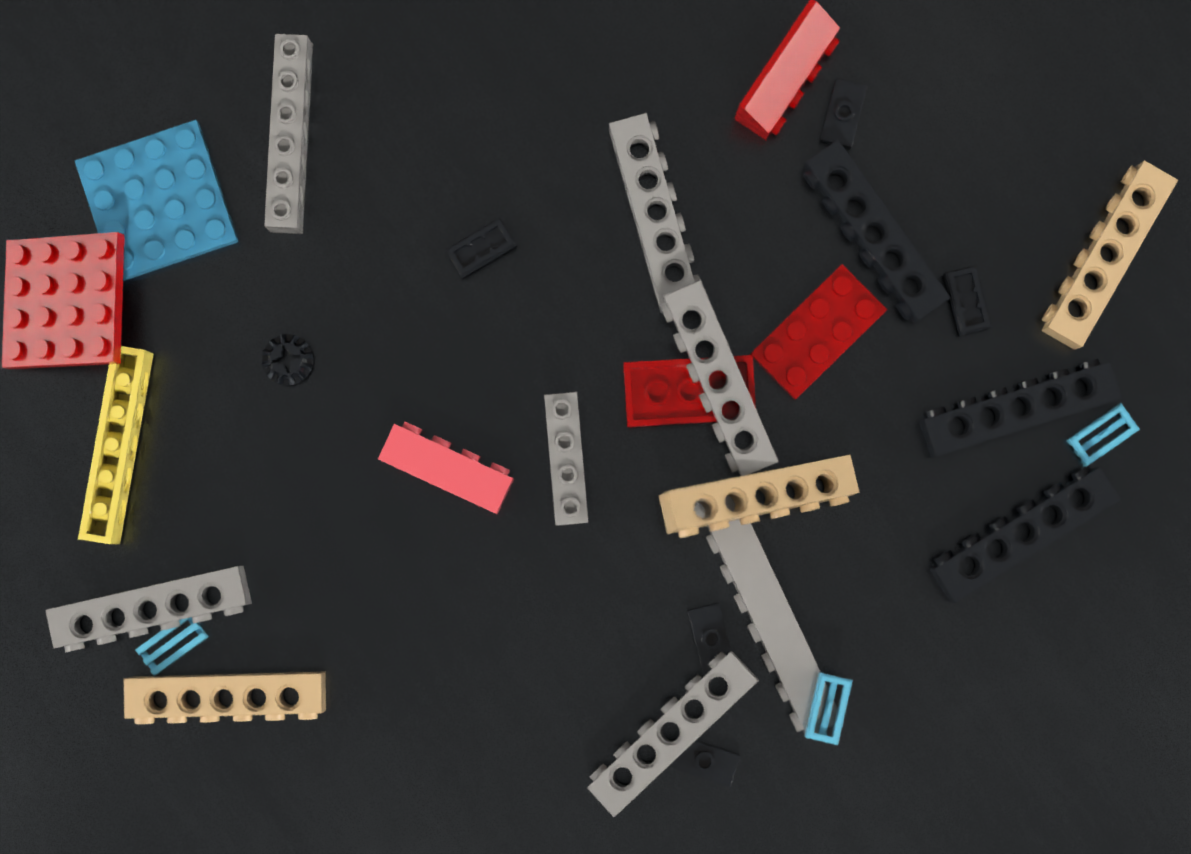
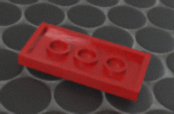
[750,264,887,400]
[623,355,756,428]

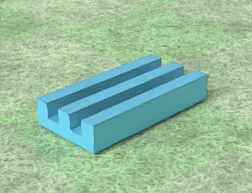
[1066,403,1140,466]
[135,617,209,676]
[804,672,852,745]

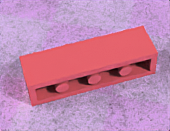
[378,421,514,514]

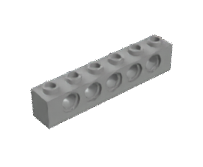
[264,34,313,234]
[609,113,700,313]
[660,280,779,476]
[46,566,252,653]
[587,651,759,817]

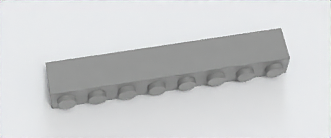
[694,496,838,734]

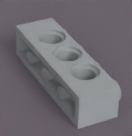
[544,392,588,526]

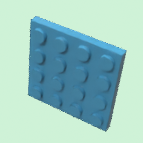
[75,120,239,281]

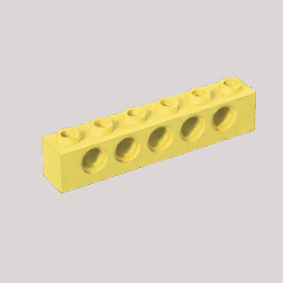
[78,346,154,544]

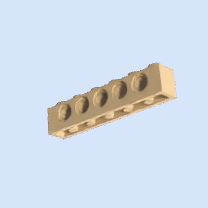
[1041,161,1178,350]
[659,455,859,538]
[124,671,326,724]

